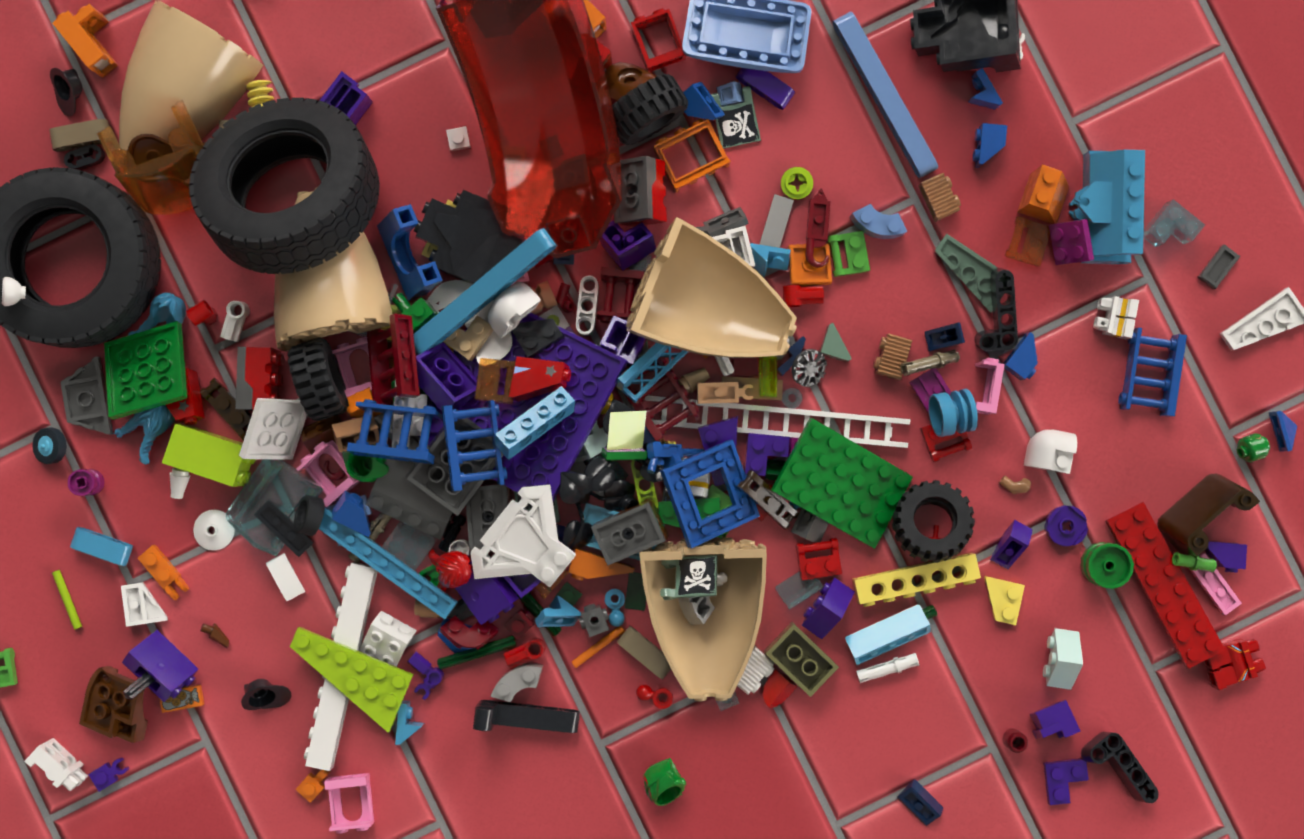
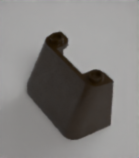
[1157,474,1260,556]

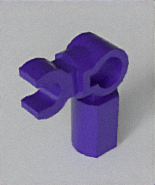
[407,651,444,700]

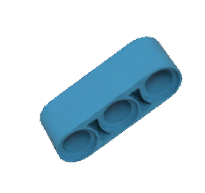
[70,527,133,566]

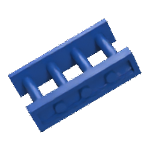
[1118,327,1187,417]
[347,399,442,464]
[441,400,507,491]

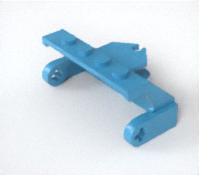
[1068,149,1145,264]

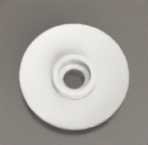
[193,510,235,550]

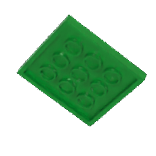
[104,321,188,420]

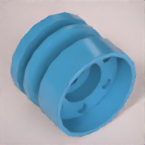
[928,389,978,437]

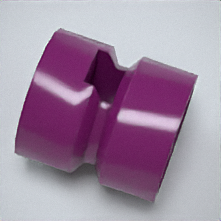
[67,469,105,496]

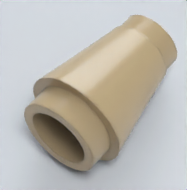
[678,368,710,393]

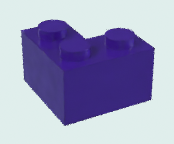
[597,220,656,271]
[744,433,790,476]
[802,578,855,639]

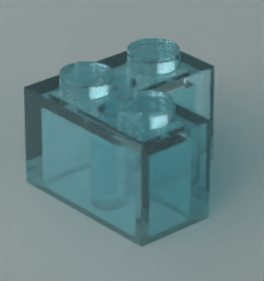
[1143,199,1205,247]

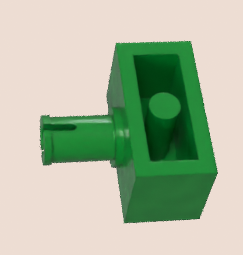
[392,293,438,334]

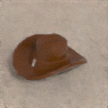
[602,62,656,100]

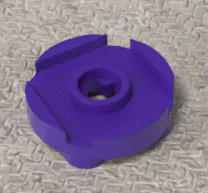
[1044,505,1088,546]

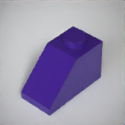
[990,520,1033,569]
[1204,541,1247,573]

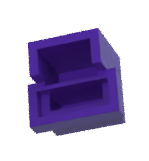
[320,71,373,125]
[600,316,647,367]
[1030,700,1081,739]

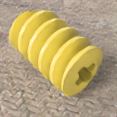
[246,80,274,107]

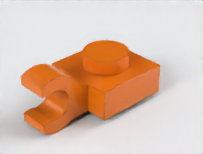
[295,769,331,803]

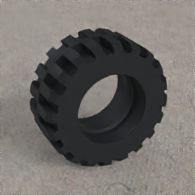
[607,74,688,145]
[288,338,349,421]
[892,480,975,563]

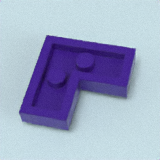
[1043,758,1089,805]

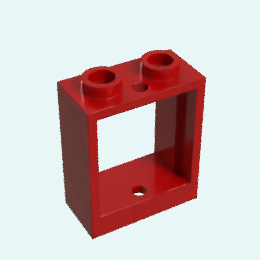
[631,8,686,72]

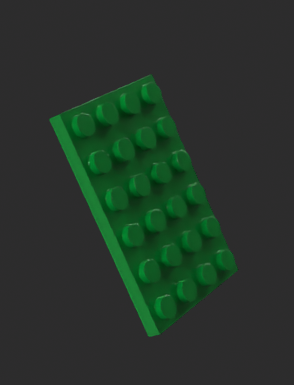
[771,418,913,549]

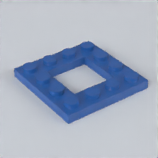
[660,440,760,548]

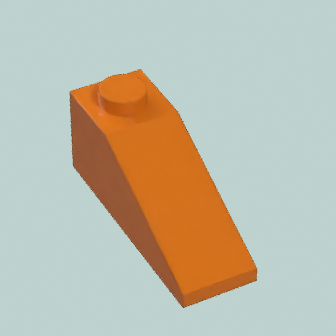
[568,548,635,581]

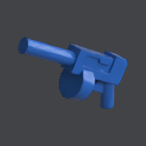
[647,441,705,474]

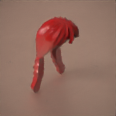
[428,549,473,593]

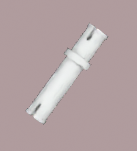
[856,653,919,684]

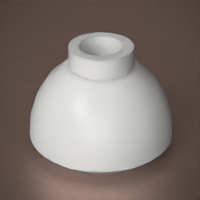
[2,277,26,306]

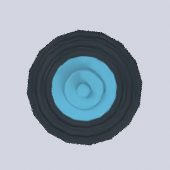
[32,427,67,464]

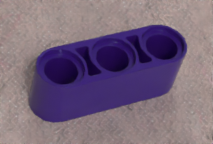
[735,68,795,110]

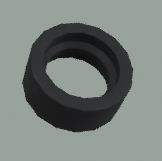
[294,495,324,536]

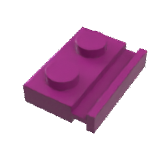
[909,368,951,415]

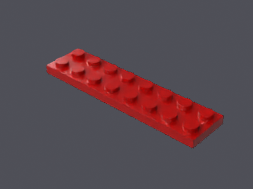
[1106,502,1225,669]

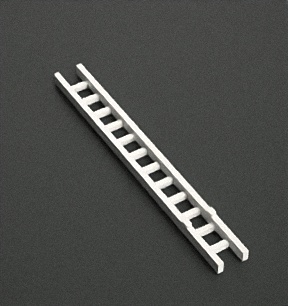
[645,396,910,448]

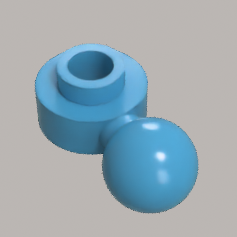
[605,589,625,627]

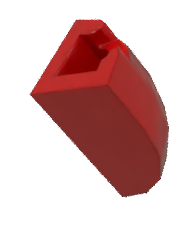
[763,670,798,708]

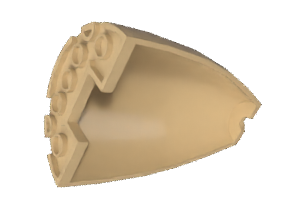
[118,1,263,158]
[274,187,392,352]
[626,217,797,358]
[639,537,767,701]

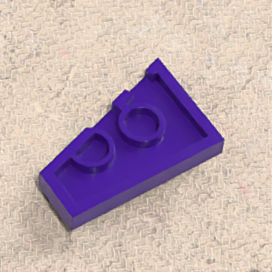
[698,416,738,486]

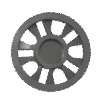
[791,349,827,387]

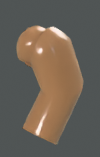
[999,475,1031,494]

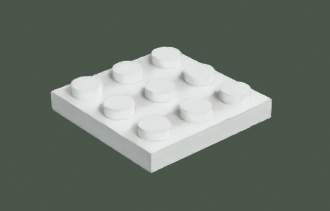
[239,398,307,460]

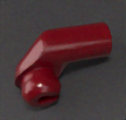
[556,283,575,313]

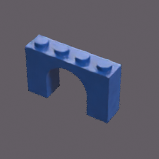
[377,204,443,301]

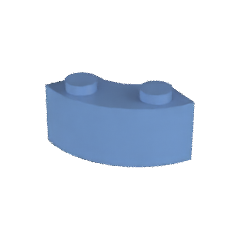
[850,204,907,239]

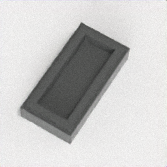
[1198,244,1240,289]

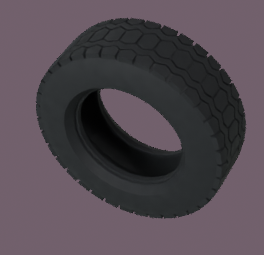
[189,98,380,274]
[0,167,161,348]

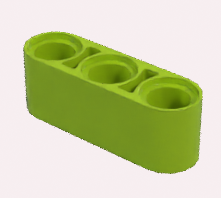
[631,460,658,508]

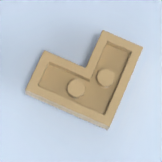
[443,315,493,361]

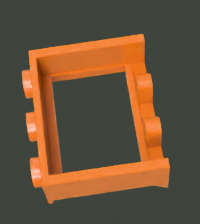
[654,119,731,193]

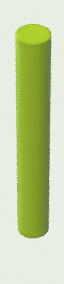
[52,570,82,630]

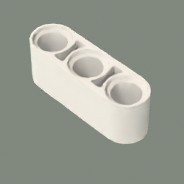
[576,276,599,336]

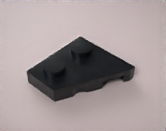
[512,318,564,358]

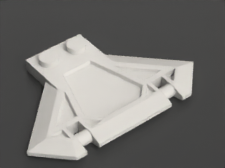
[470,485,576,587]

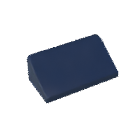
[897,779,943,826]

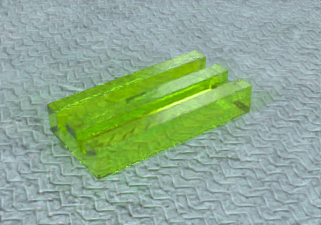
[759,356,777,398]

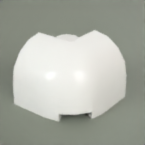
[488,281,541,338]
[1023,430,1077,474]

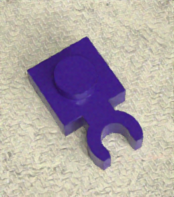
[88,757,129,792]

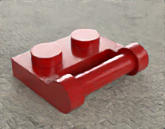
[920,424,972,462]
[796,538,842,580]

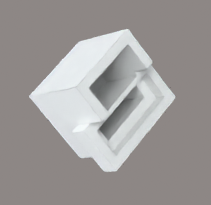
[712,226,755,267]

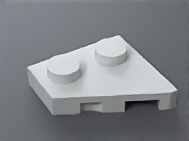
[121,582,168,627]

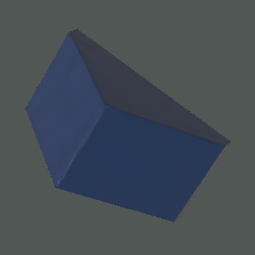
[925,322,965,351]

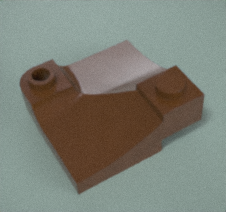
[79,666,148,743]

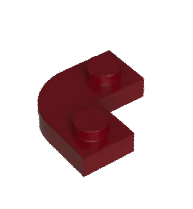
[440,616,499,649]

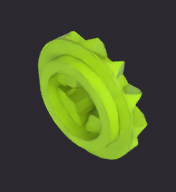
[781,167,813,200]

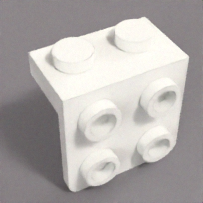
[359,611,417,667]

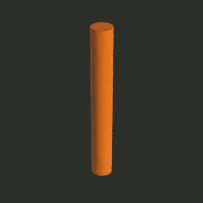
[571,626,625,668]

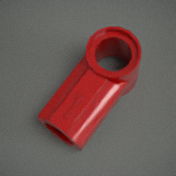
[783,285,824,307]
[186,300,218,326]
[504,638,546,669]

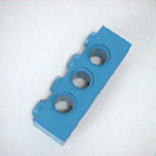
[495,386,575,460]

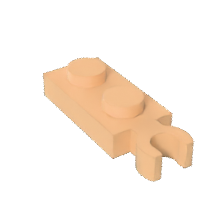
[697,382,753,404]

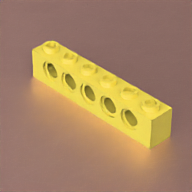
[852,553,981,607]

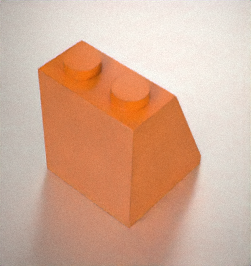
[1017,164,1070,224]

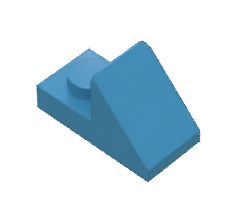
[750,243,791,276]
[535,595,581,627]
[395,700,424,745]

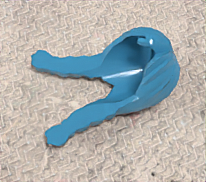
[128,292,186,336]
[114,405,175,465]

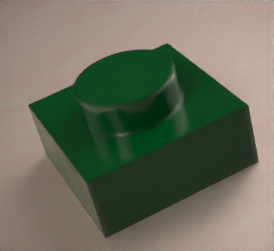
[765,459,786,480]
[554,582,583,606]

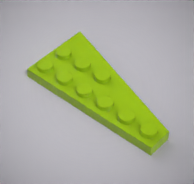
[290,627,414,733]

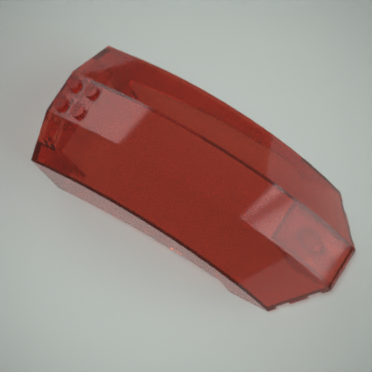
[436,0,622,258]

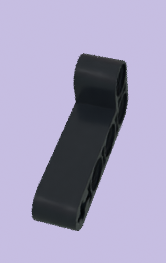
[974,268,1018,352]
[1081,732,1159,803]

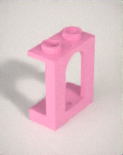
[332,337,372,398]
[975,358,1005,415]
[296,440,360,507]
[324,773,374,833]

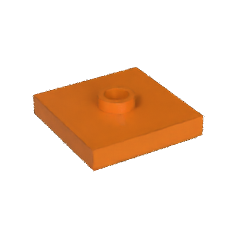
[788,244,832,286]

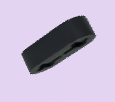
[64,144,105,170]

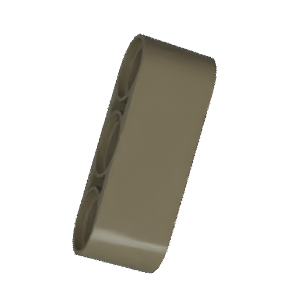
[49,119,112,152]
[617,626,671,680]

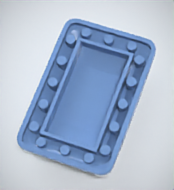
[682,0,811,73]

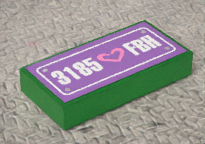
[601,448,647,460]

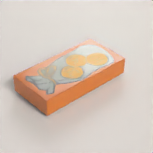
[160,685,205,713]

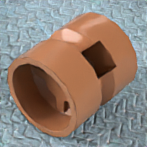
[530,281,558,314]

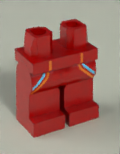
[1204,638,1266,690]

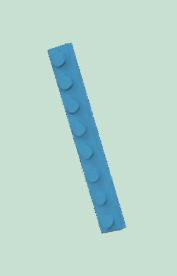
[319,507,458,619]

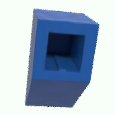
[973,123,1007,168]

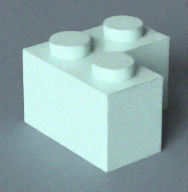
[1043,628,1083,690]

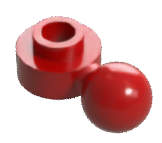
[636,684,673,709]

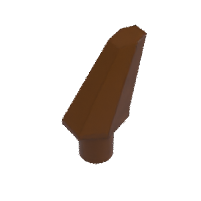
[200,623,229,648]

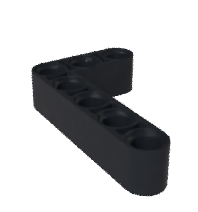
[473,700,580,733]

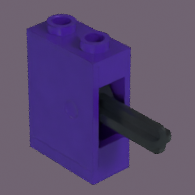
[448,561,519,625]
[122,630,198,702]

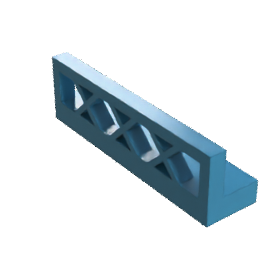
[617,343,688,403]

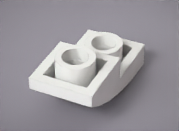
[266,553,305,601]

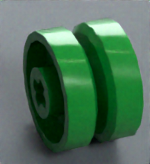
[1080,542,1134,589]

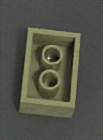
[764,622,839,697]

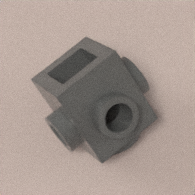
[578,603,610,637]

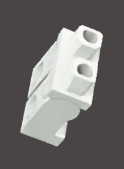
[24,738,88,791]

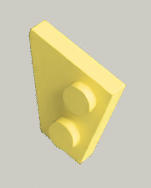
[984,576,1025,625]

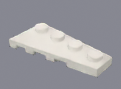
[1220,287,1304,351]

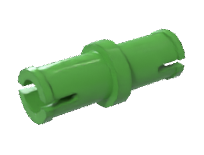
[1172,552,1217,572]

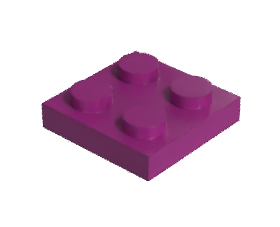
[1049,219,1094,265]

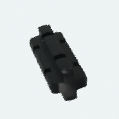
[438,514,466,552]

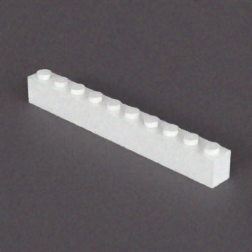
[304,562,378,771]

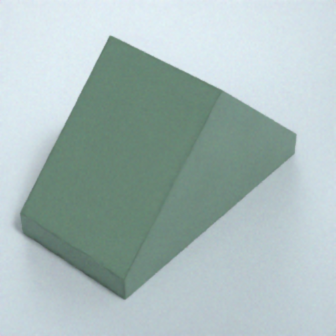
[819,323,852,362]

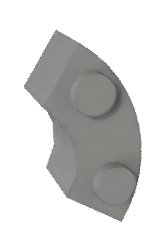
[678,596,715,625]
[491,663,543,702]

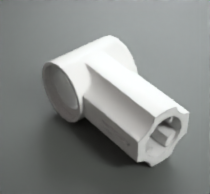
[220,301,250,342]

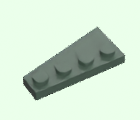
[934,234,1007,313]

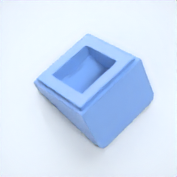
[716,81,744,107]

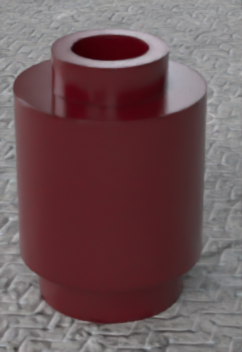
[1003,729,1028,753]

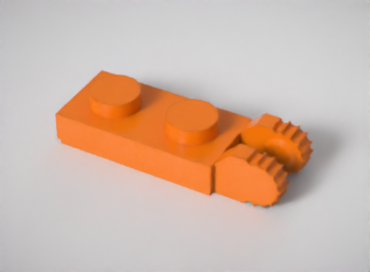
[137,544,189,600]

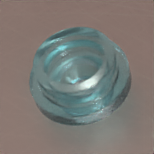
[782,388,802,408]

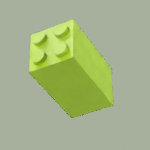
[162,424,256,487]

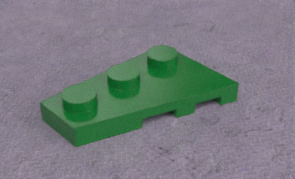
[658,498,723,539]

